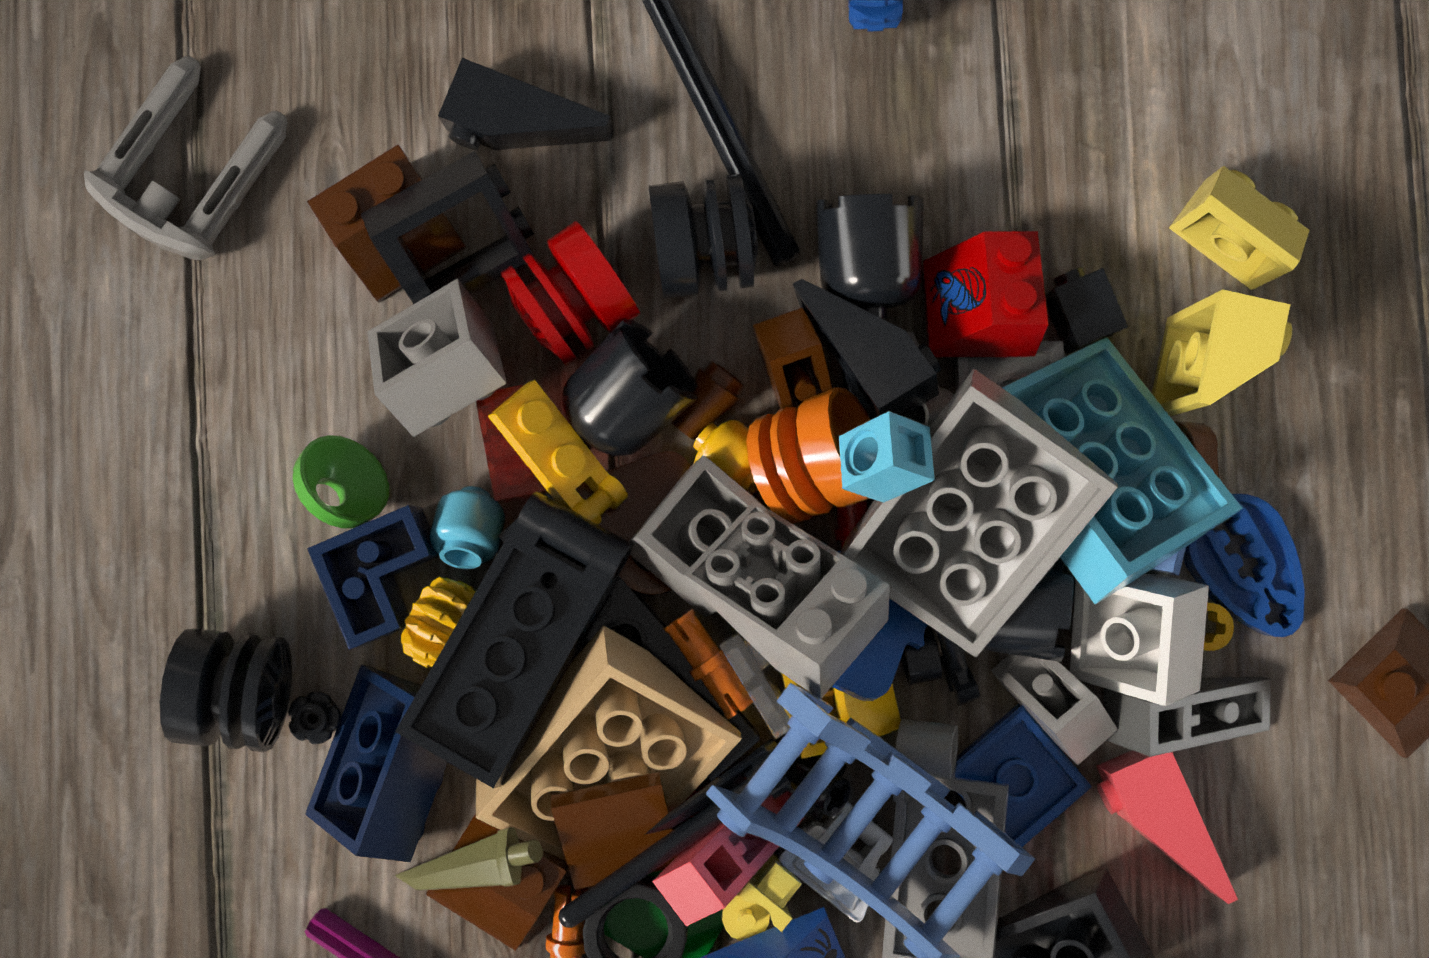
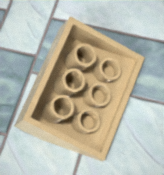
[476,625,742,861]

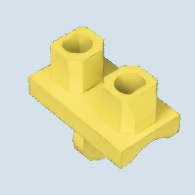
[722,853,802,941]

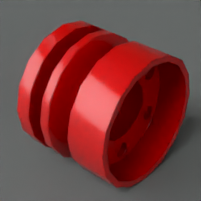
[501,221,641,366]

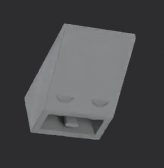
[683,500,890,700]

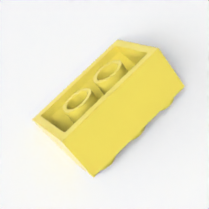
[1152,289,1292,416]

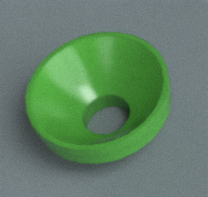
[293,435,389,528]

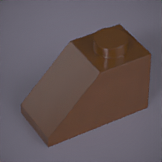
[753,307,832,409]

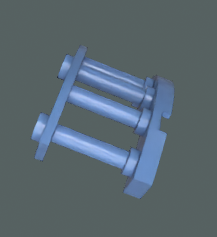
[706,683,1035,958]

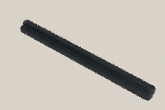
[642,0,800,267]

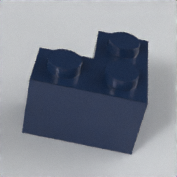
[307,505,439,650]

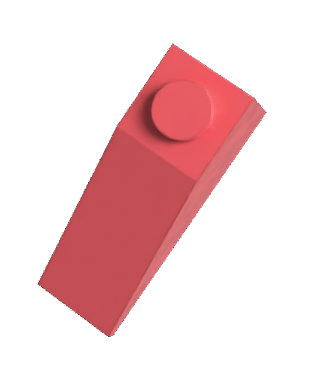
[1097,750,1238,904]
[652,791,805,926]

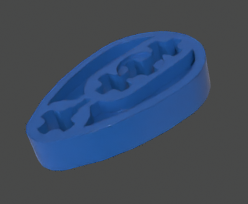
[1183,494,1305,637]

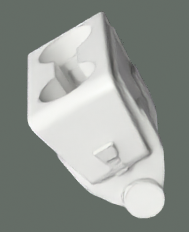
[777,802,893,923]

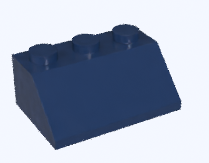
[305,664,448,862]

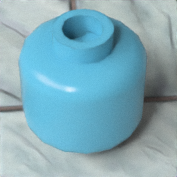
[430,486,505,569]

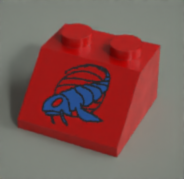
[922,231,1049,357]

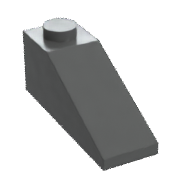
[1104,676,1271,757]

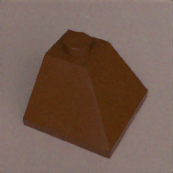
[1328,608,1429,759]
[426,813,568,951]

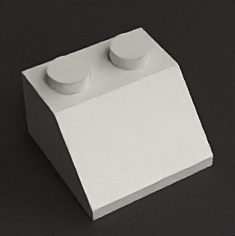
[1070,574,1209,706]

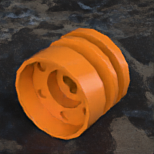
[746,387,871,524]

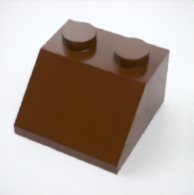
[307,144,467,302]

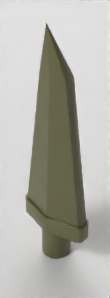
[394,827,543,891]

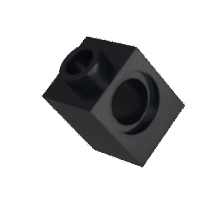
[1045,266,1129,354]

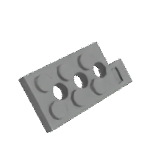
[882,719,1009,958]

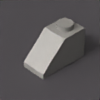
[991,654,1118,765]

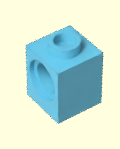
[839,411,935,503]

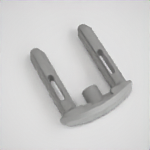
[84,56,288,260]

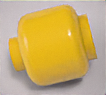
[693,420,758,495]

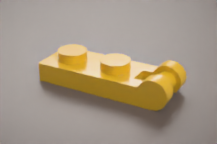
[488,380,628,525]

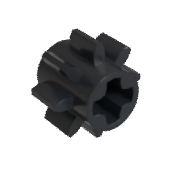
[785,754,851,822]

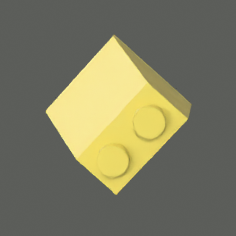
[1169,166,1310,290]

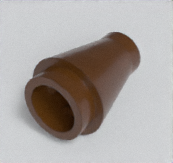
[671,360,745,440]

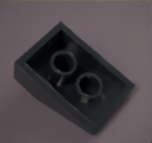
[995,869,1155,958]

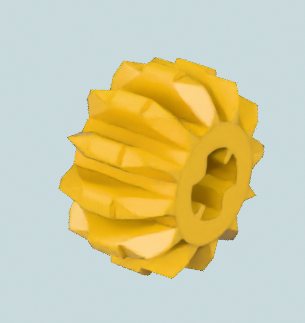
[401,577,476,668]

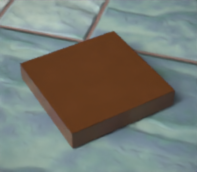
[550,772,678,890]

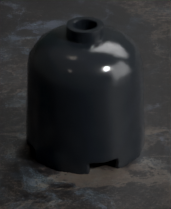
[816,194,924,319]
[562,319,698,456]
[983,557,1074,662]

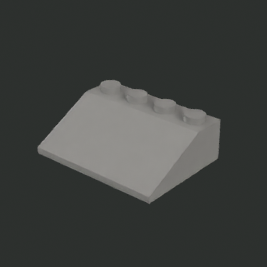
[840,369,1118,657]

